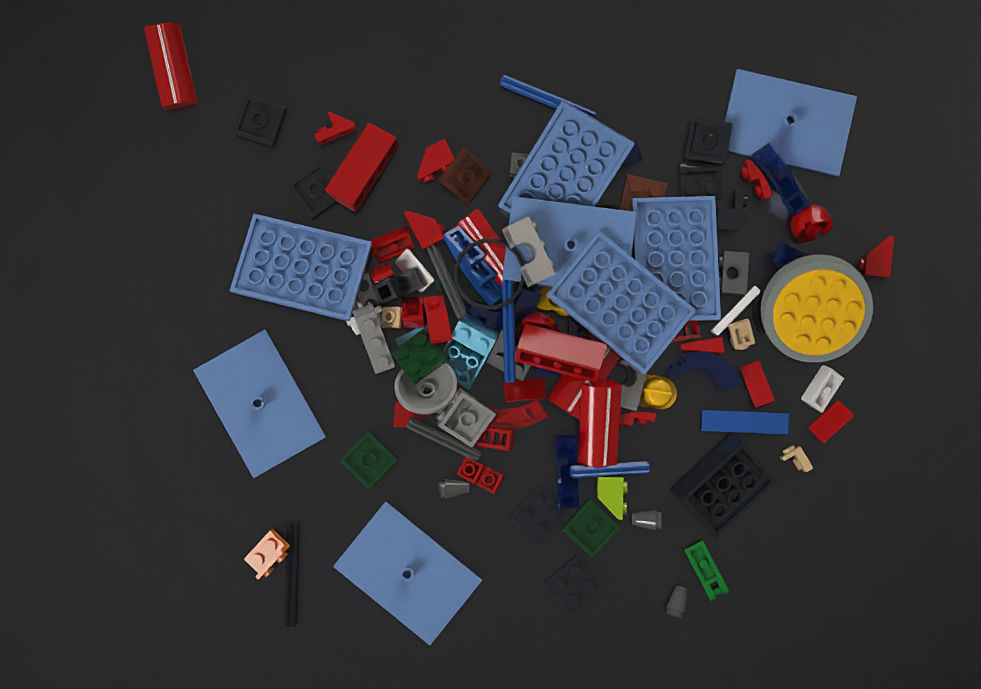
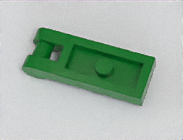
[683,540,729,601]

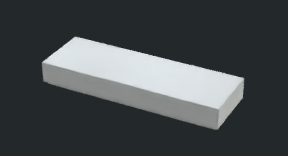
[709,286,760,336]

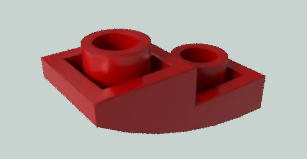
[741,160,772,201]
[739,360,775,409]
[619,412,656,429]
[456,456,505,494]

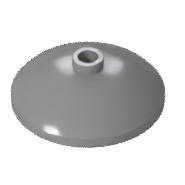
[394,363,457,414]

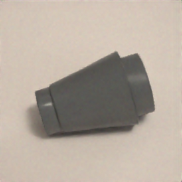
[438,479,469,499]
[632,510,662,531]
[666,586,688,618]

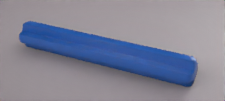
[570,461,650,478]

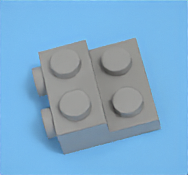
[436,388,496,448]

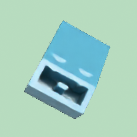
[443,314,501,390]

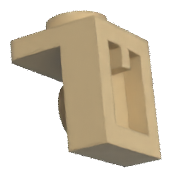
[382,307,403,329]
[728,318,755,350]
[780,445,813,472]

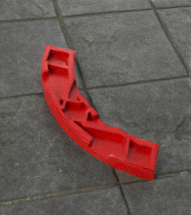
[446,388,548,429]

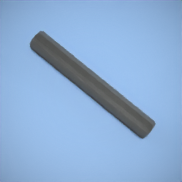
[427,244,468,319]
[406,417,481,461]

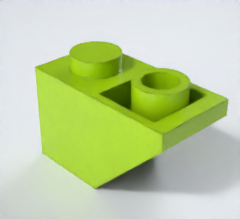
[597,476,627,520]

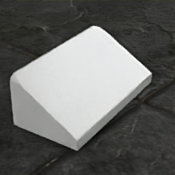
[395,249,434,293]
[801,365,844,413]

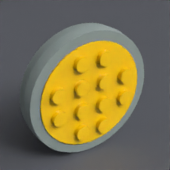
[761,255,873,363]

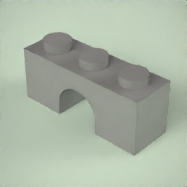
[502,217,555,287]
[353,304,395,374]
[616,357,646,411]

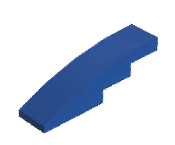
[443,225,502,305]
[701,410,790,434]

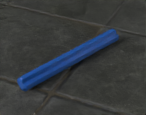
[500,75,596,119]
[502,280,516,383]

